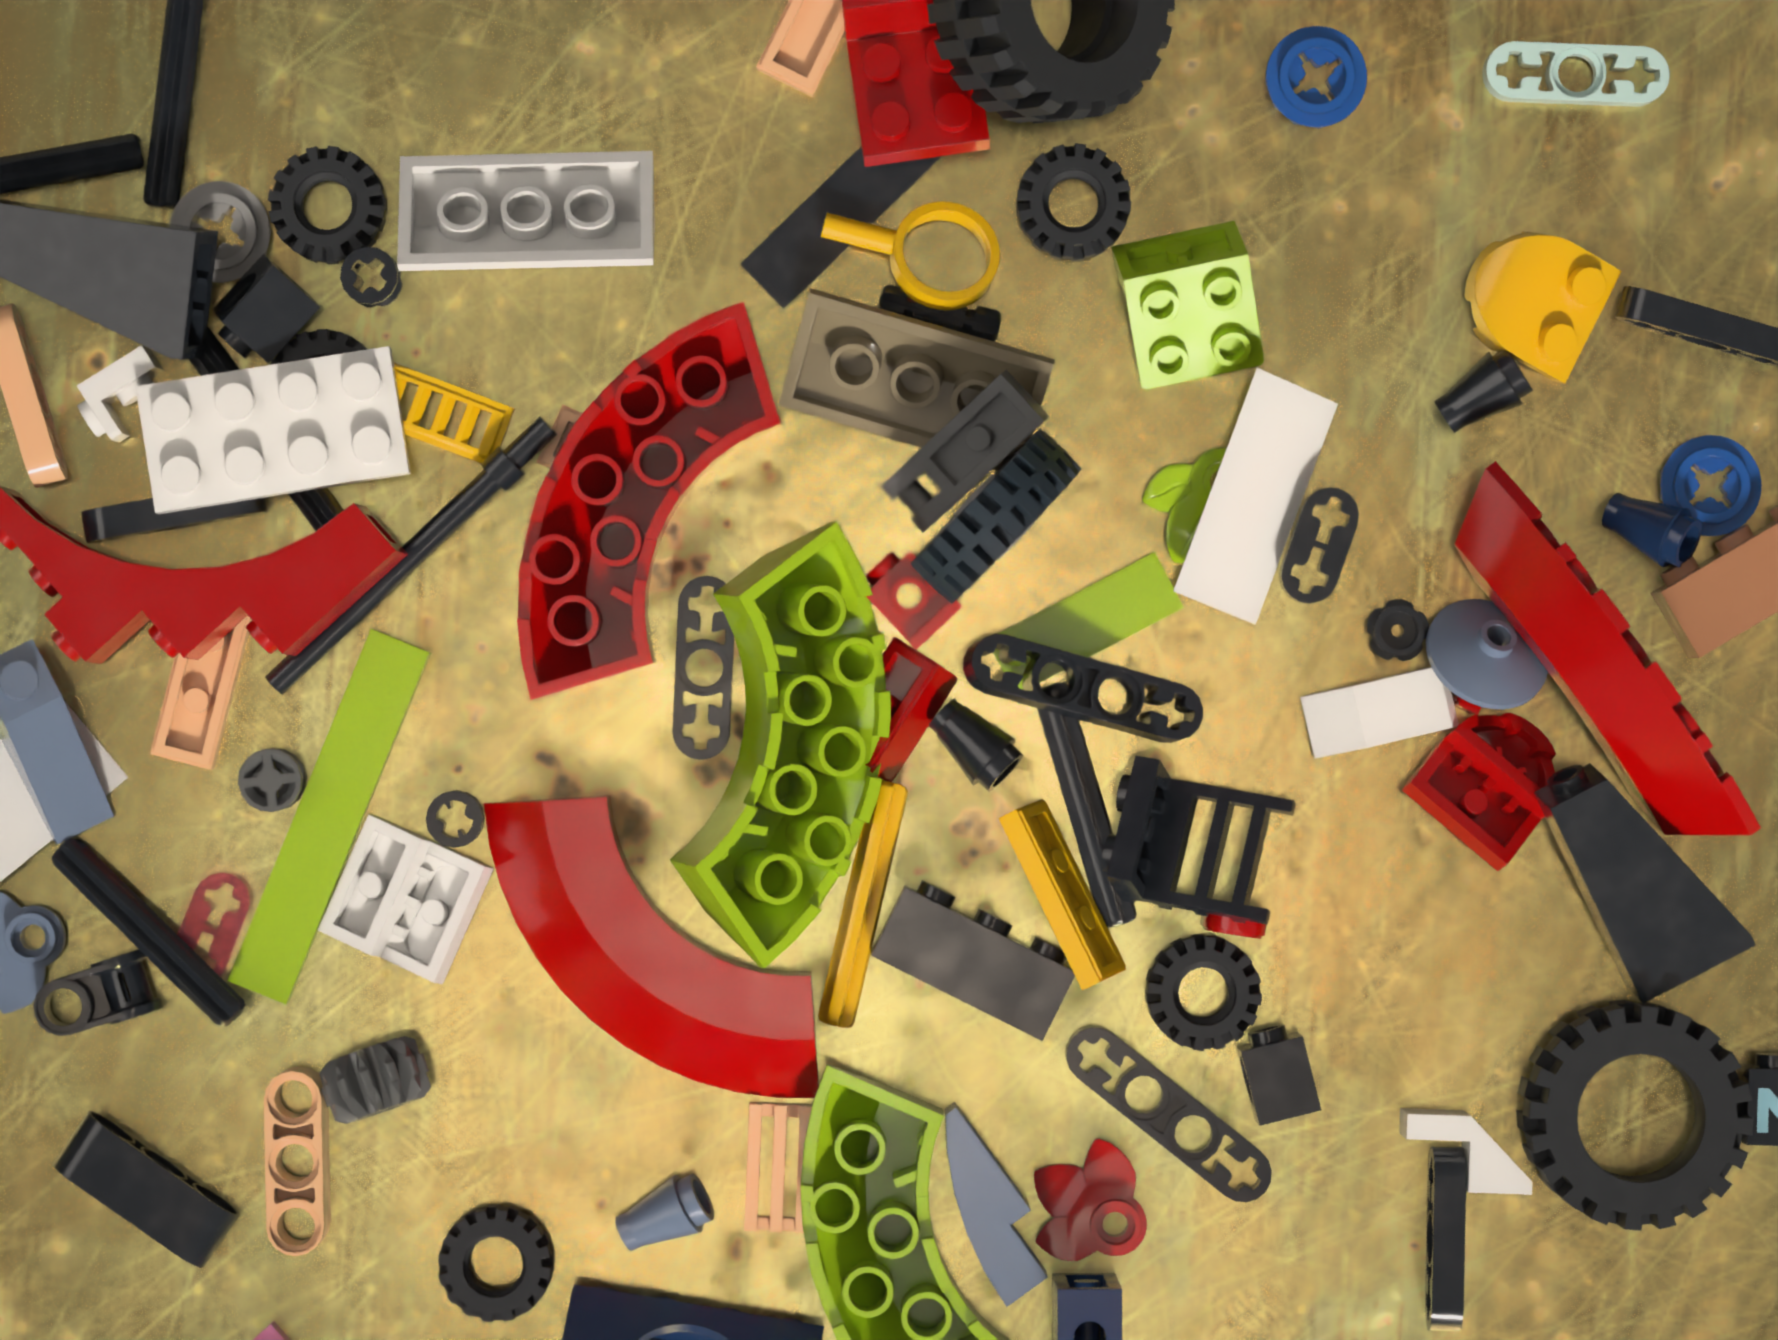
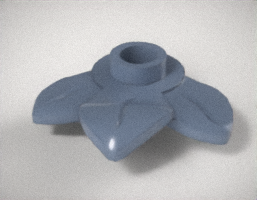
[0,891,66,1014]

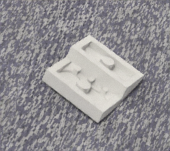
[318,814,493,984]

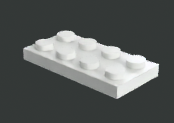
[135,346,411,514]

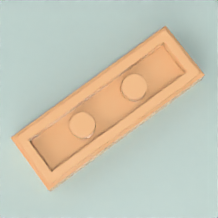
[150,616,252,770]

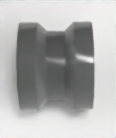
[238,748,307,812]

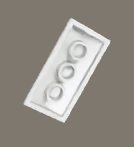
[397,151,655,271]

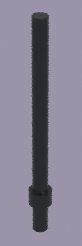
[265,416,557,695]

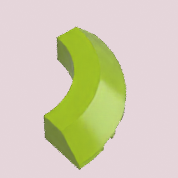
[670,521,891,969]
[800,1064,1010,1340]

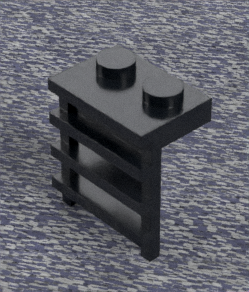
[1101,755,1296,925]

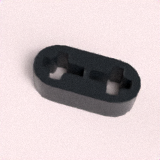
[1279,487,1359,604]

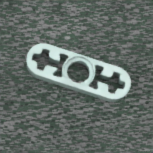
[1482,41,1670,107]

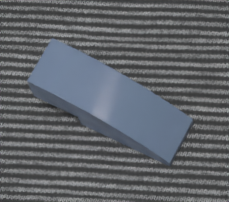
[944,1102,1048,1307]

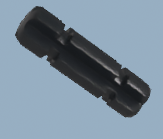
[878,285,1002,342]

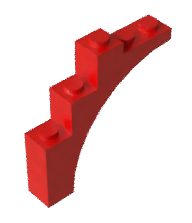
[0,486,408,664]

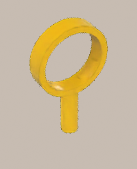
[820,201,1000,310]

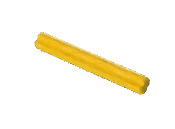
[818,780,908,1028]

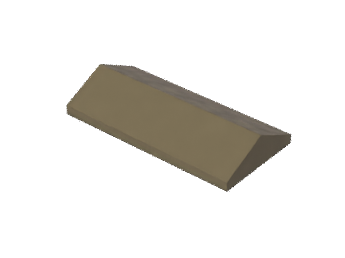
[778,288,1055,470]

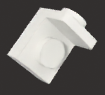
[77,345,164,443]

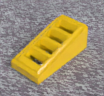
[393,362,515,463]

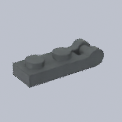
[881,369,1050,533]

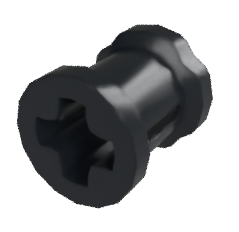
[340,247,403,308]

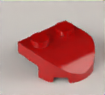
[1401,713,1556,872]

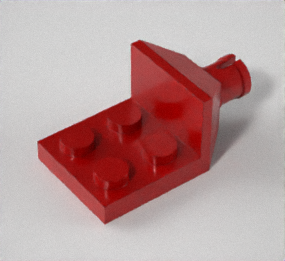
[842,0,990,167]

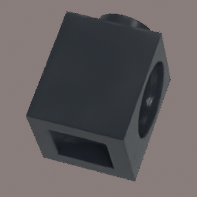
[212,253,320,364]
[1236,1024,1321,1126]

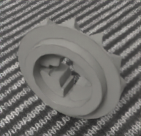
[170,181,272,284]

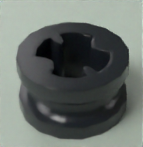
[426,790,485,848]

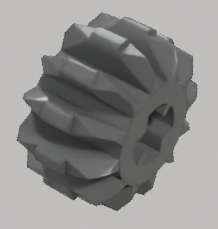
[319,1036,431,1124]

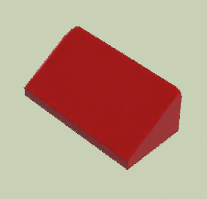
[865,636,958,782]

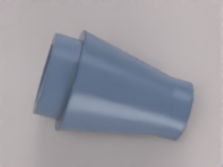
[615,1174,714,1251]

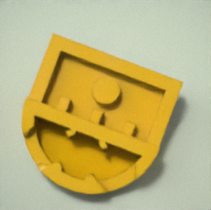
[1465,232,1622,384]

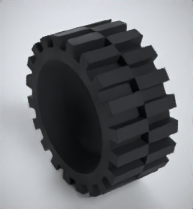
[1516,1000,1754,1231]

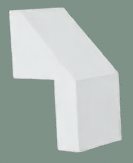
[1300,667,1459,759]
[1399,1108,1533,1195]

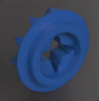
[1265,26,1367,129]
[1659,435,1762,536]

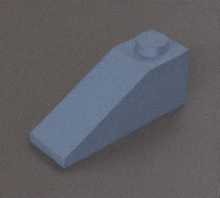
[0,639,114,846]

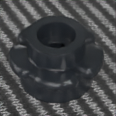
[1366,599,1429,661]

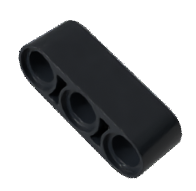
[52,1111,240,1268]

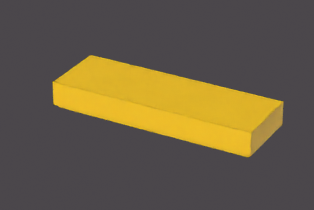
[998,799,1126,991]

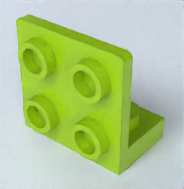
[1111,220,1264,390]

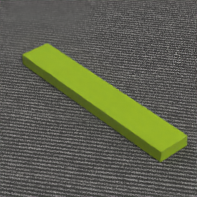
[227,629,431,1004]

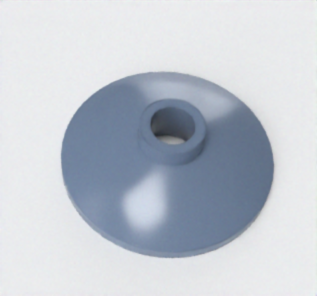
[1426,599,1548,710]

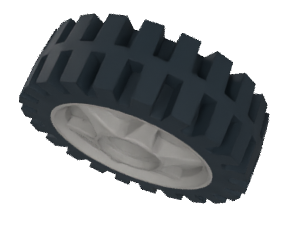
[910,428,1082,604]

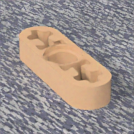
[0,303,68,488]

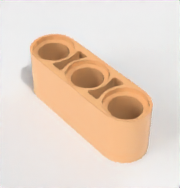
[264,1066,331,1256]

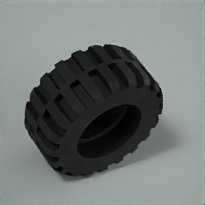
[927,0,1175,124]

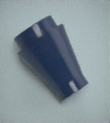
[1602,493,1702,567]

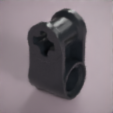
[33,949,164,1036]

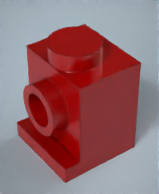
[865,551,963,650]

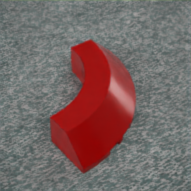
[517,301,782,700]
[1454,461,1761,836]
[484,795,819,1098]

